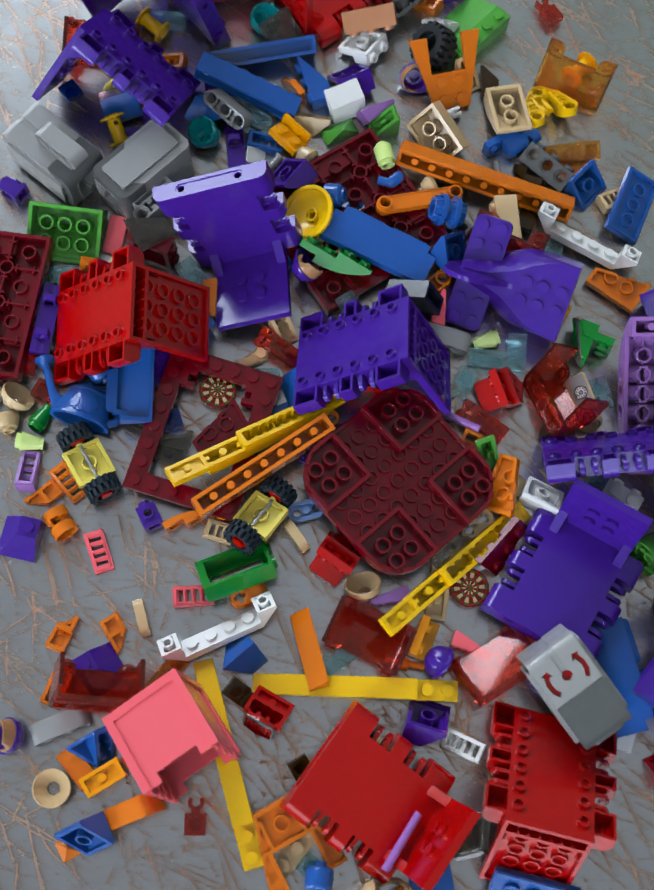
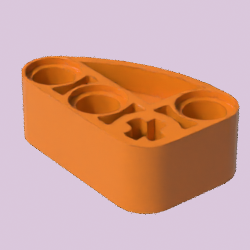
[96,794,166,831]

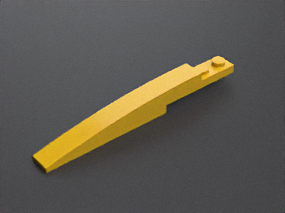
[165,394,346,487]
[378,502,531,637]
[193,658,263,872]
[252,673,458,703]

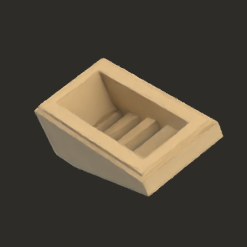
[595,187,620,216]
[202,518,235,548]

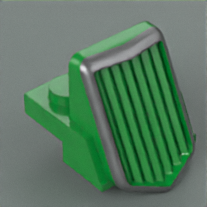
[572,317,615,368]

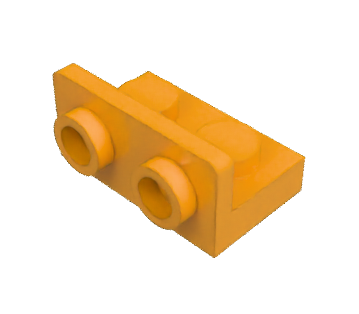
[268,113,312,156]
[407,614,440,662]

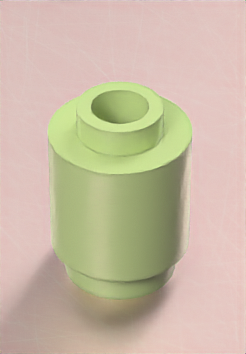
[373,141,396,170]

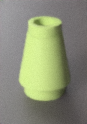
[472,329,501,350]
[15,431,45,450]

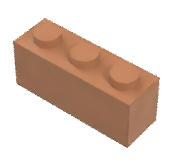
[341,1,398,37]

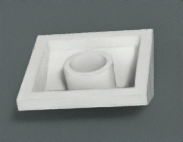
[324,78,366,125]

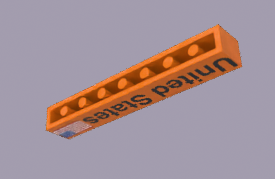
[191,412,336,520]

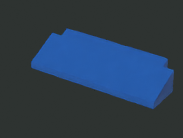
[320,206,436,280]
[106,349,155,424]
[591,617,654,738]

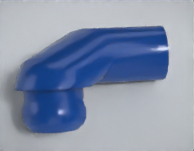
[377,171,404,188]

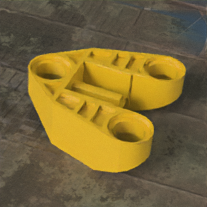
[525,86,578,128]

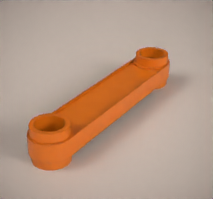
[376,185,463,216]

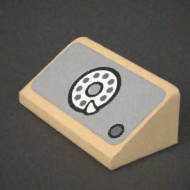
[563,372,598,415]

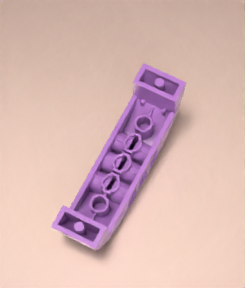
[617,316,654,475]

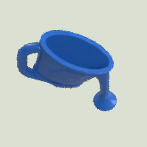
[34,354,120,435]

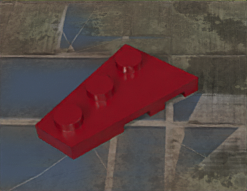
[192,399,248,453]
[475,516,527,576]

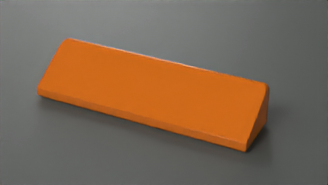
[290,607,329,692]

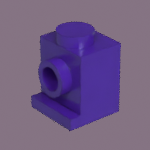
[0,176,30,206]
[135,500,163,533]

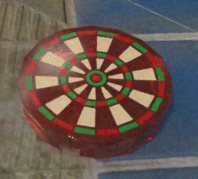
[199,376,237,410]
[449,569,489,608]

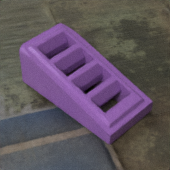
[356,99,395,126]
[14,450,42,492]
[369,585,410,607]

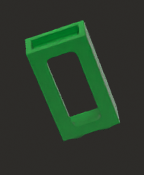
[195,540,279,603]

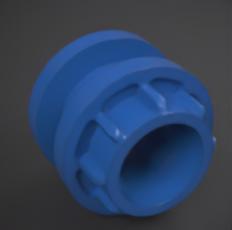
[428,193,467,229]

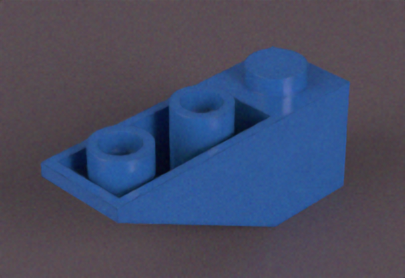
[294,56,331,110]

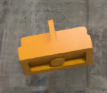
[78,757,129,799]

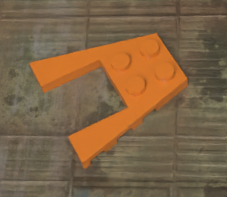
[408,28,479,110]
[252,793,348,890]

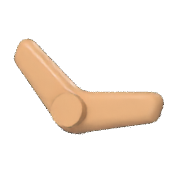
[235,326,272,367]

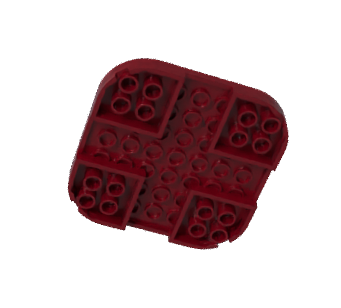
[303,387,494,575]

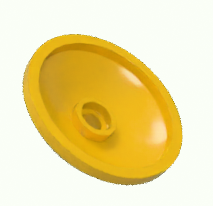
[286,185,333,238]

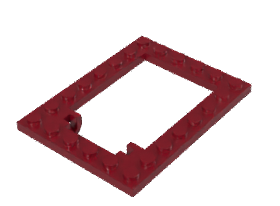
[122,354,283,521]

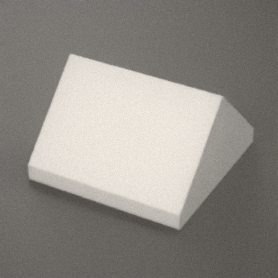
[517,475,564,515]

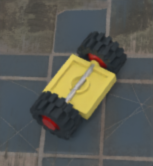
[56,421,123,504]
[223,475,298,555]

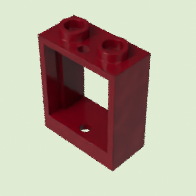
[125,223,180,270]

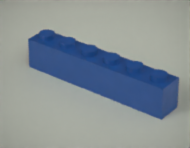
[209,34,317,66]
[194,51,303,119]

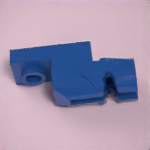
[482,128,541,159]

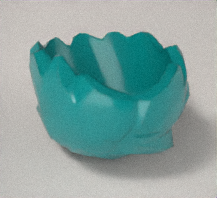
[250,2,281,35]
[188,116,220,149]

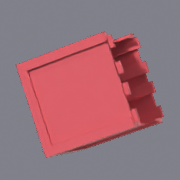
[102,668,242,804]

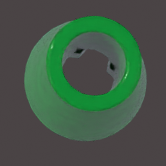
[27,404,52,433]

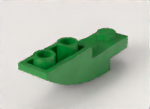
[299,236,372,276]

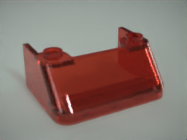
[523,342,610,435]
[48,651,146,713]

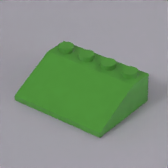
[433,0,510,65]
[27,201,108,264]

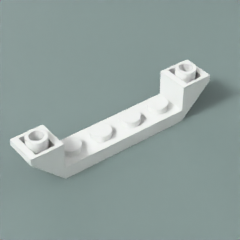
[538,201,642,270]
[157,591,277,661]

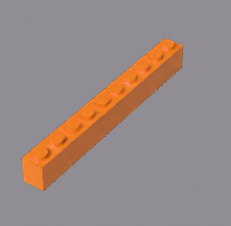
[395,139,575,223]

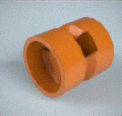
[42,504,79,542]

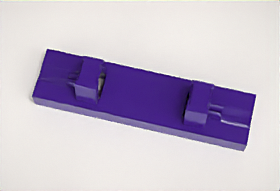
[224,126,246,168]
[29,283,59,356]

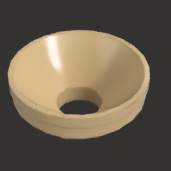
[1,381,35,412]
[345,571,382,602]
[32,768,71,808]

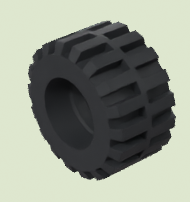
[409,21,458,72]

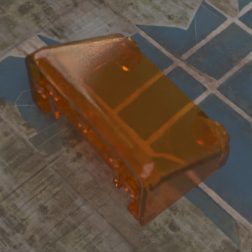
[533,37,618,114]

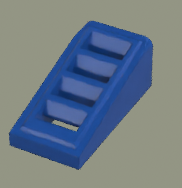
[245,129,283,155]

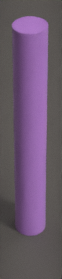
[435,405,482,433]
[381,811,423,873]

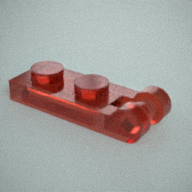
[253,327,298,369]
[455,399,510,445]

